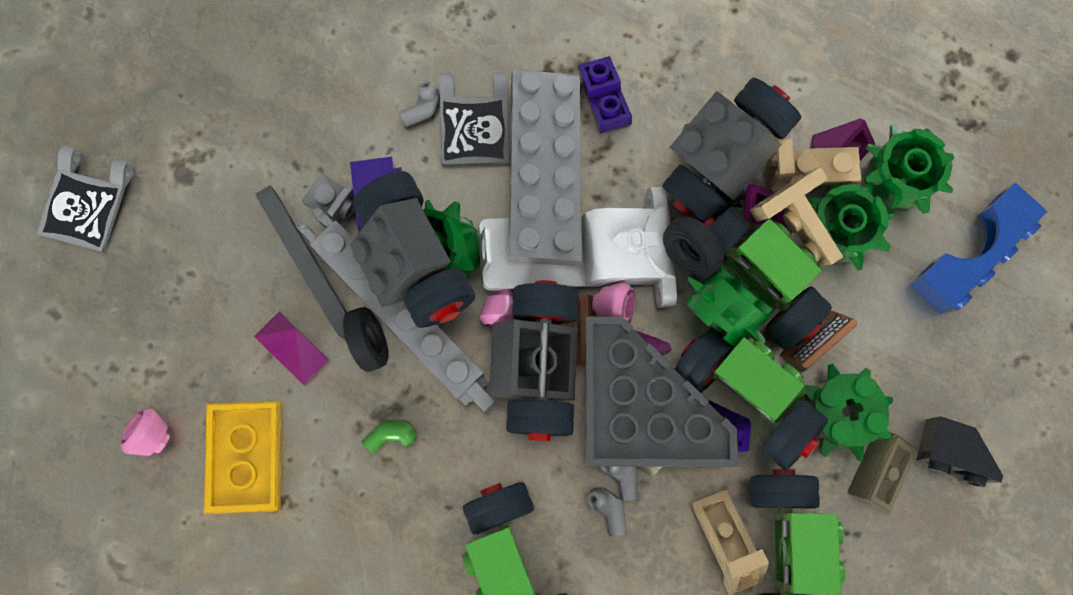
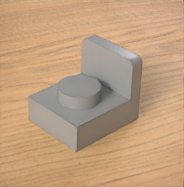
[302,173,355,224]

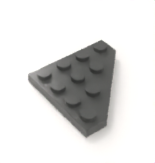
[585,316,738,467]

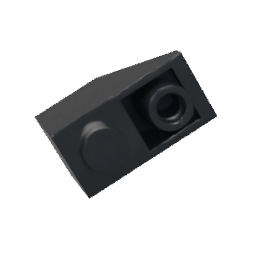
[916,416,1003,488]

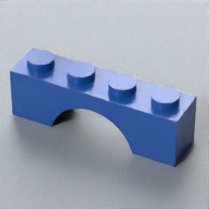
[910,182,1048,314]

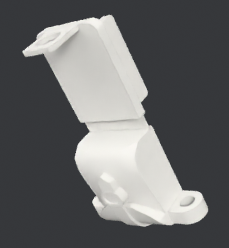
[478,187,677,308]

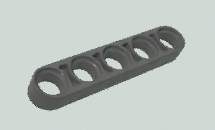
[255,185,347,337]

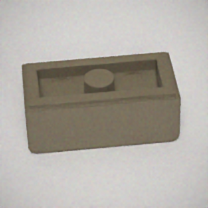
[848,432,918,514]

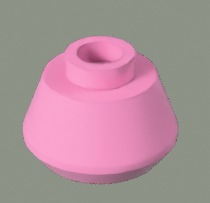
[592,282,636,323]
[479,290,517,328]
[120,408,170,456]

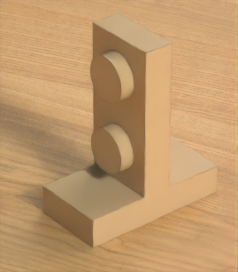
[766,139,861,192]
[749,167,843,266]
[692,489,769,595]

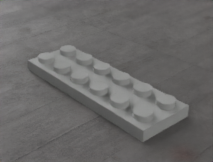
[508,69,582,267]

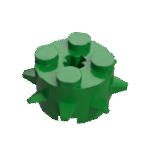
[864,124,955,214]
[806,184,894,270]
[423,200,480,276]
[686,265,774,347]
[804,363,893,461]

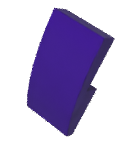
[578,56,632,133]

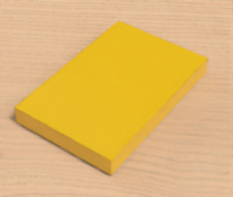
[204,401,282,514]

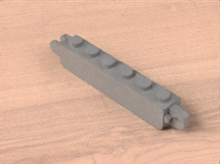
[296,207,496,413]

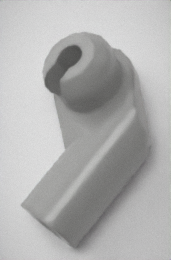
[399,81,440,127]
[601,467,639,501]
[586,487,627,536]

